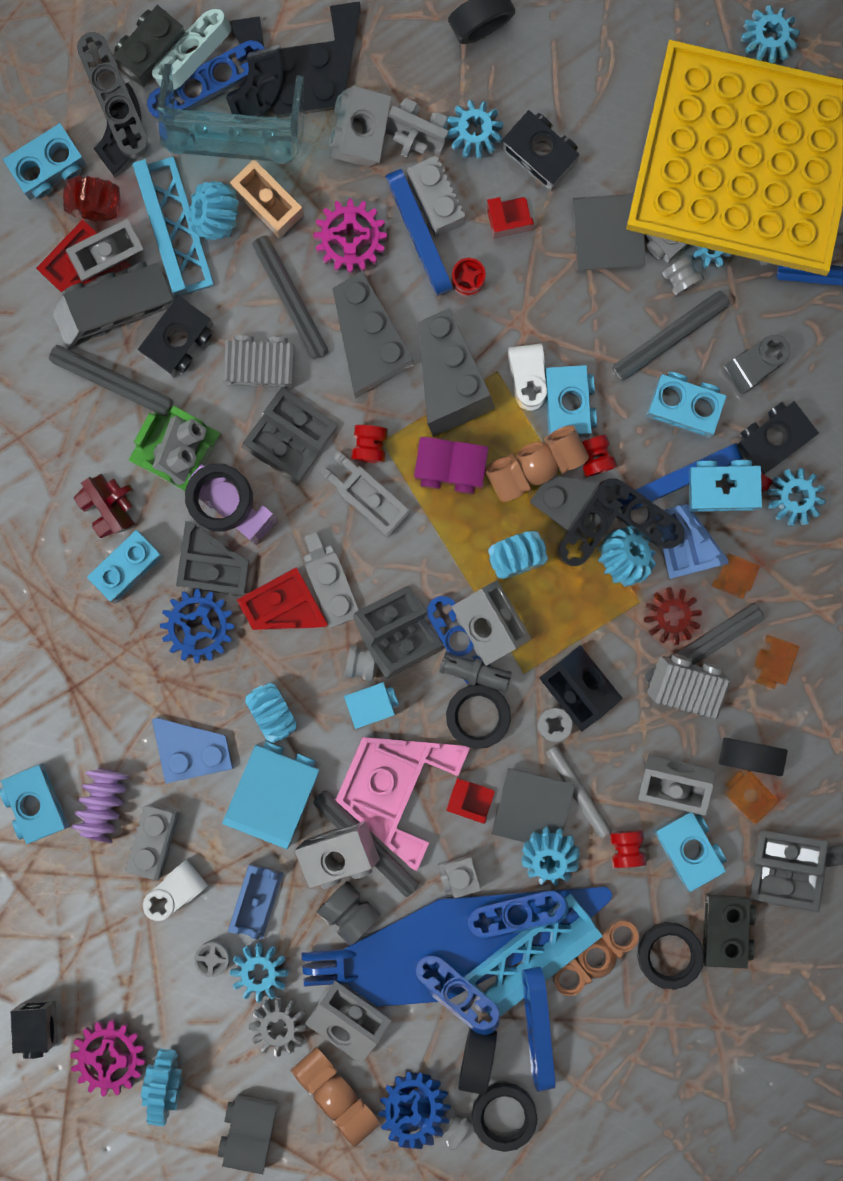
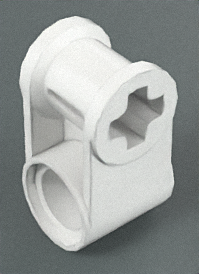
[508,343,547,412]
[143,859,209,921]

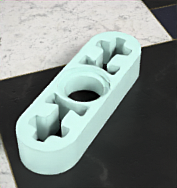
[152,9,231,91]

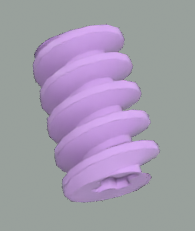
[71,768,130,843]

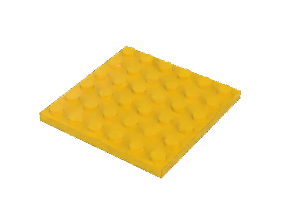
[626,40,843,276]

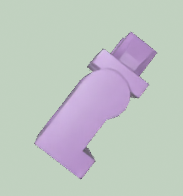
[188,464,278,545]

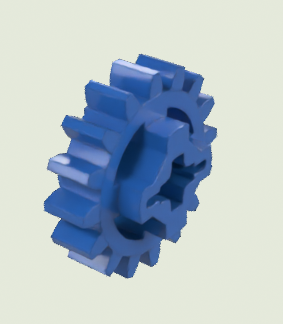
[160,589,235,663]
[378,1072,451,1149]

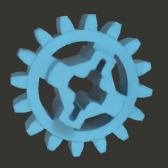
[141,1048,183,1127]

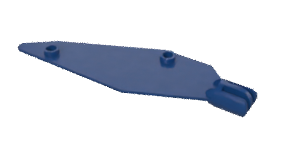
[301,886,612,1007]

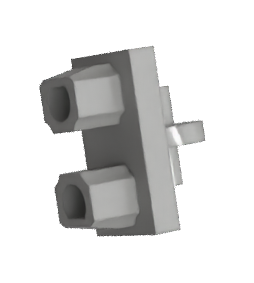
[385,98,448,158]
[152,415,207,485]

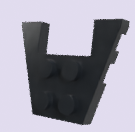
[230,1,361,118]

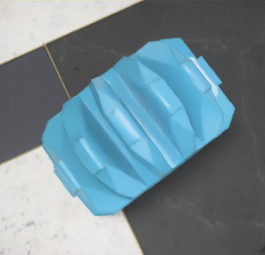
[741,5,800,64]
[447,100,504,159]
[189,181,239,240]
[767,468,826,526]
[597,526,656,587]
[488,531,548,579]
[245,683,297,743]
[522,826,580,887]
[230,943,289,1002]

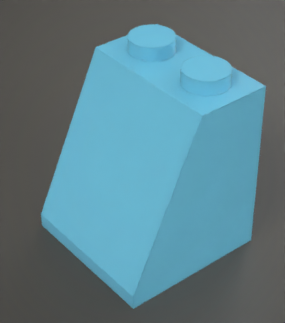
[222,741,321,849]

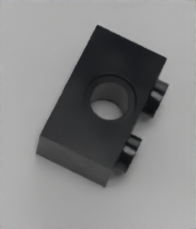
[501,110,580,191]
[137,295,214,378]
[737,401,819,475]
[539,645,623,732]
[10,1001,58,1059]

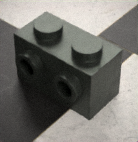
[113,5,185,88]
[703,894,756,969]

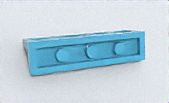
[132,156,214,298]
[463,893,603,1016]

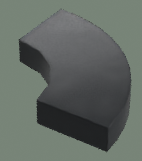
[226,44,284,129]
[93,82,142,178]

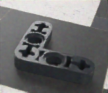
[556,478,684,566]

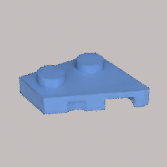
[655,504,729,579]
[152,718,233,784]

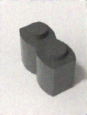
[217,1095,278,1175]

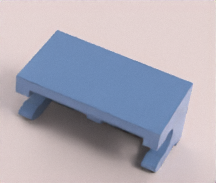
[228,863,284,940]

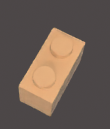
[230,159,304,239]

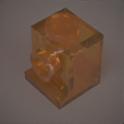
[711,553,760,599]
[753,634,800,689]
[723,770,780,825]

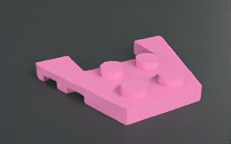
[336,737,470,871]

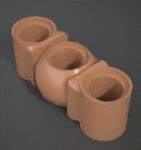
[485,425,589,502]
[553,918,639,996]
[290,1047,381,1147]

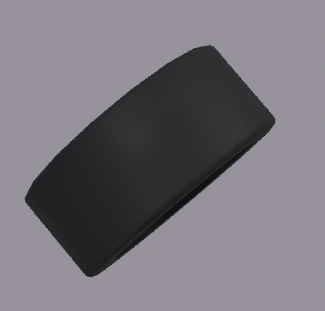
[448,0,516,44]
[185,464,253,532]
[446,684,511,749]
[719,737,788,776]
[637,922,704,990]
[458,1027,497,1095]
[471,1082,538,1152]

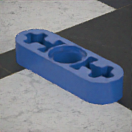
[427,596,491,684]
[468,891,569,940]
[416,956,500,1035]

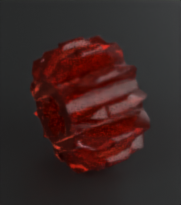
[62,175,121,222]
[643,587,702,645]

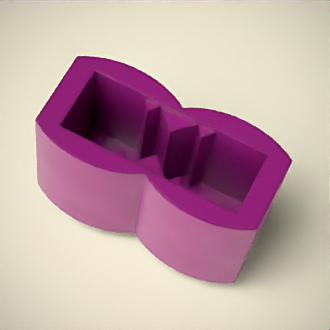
[414,437,489,495]

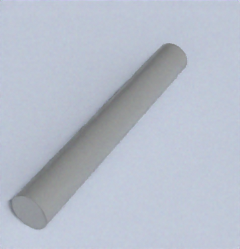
[546,745,612,839]

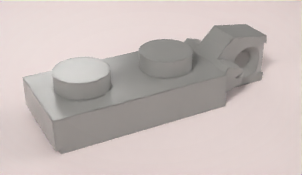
[303,532,359,629]

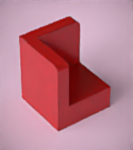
[486,197,534,239]
[446,777,495,824]

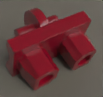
[74,474,135,538]

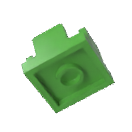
[128,406,221,491]

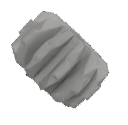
[249,997,308,1057]

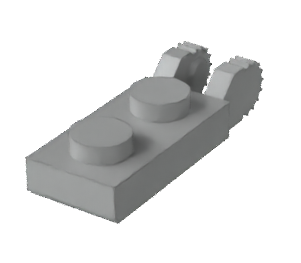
[319,451,411,537]

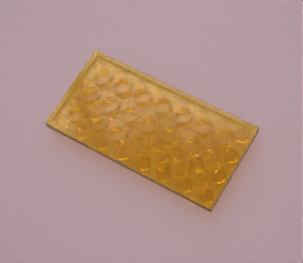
[383,371,640,674]

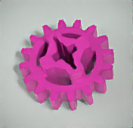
[313,198,387,274]
[70,1019,146,1097]

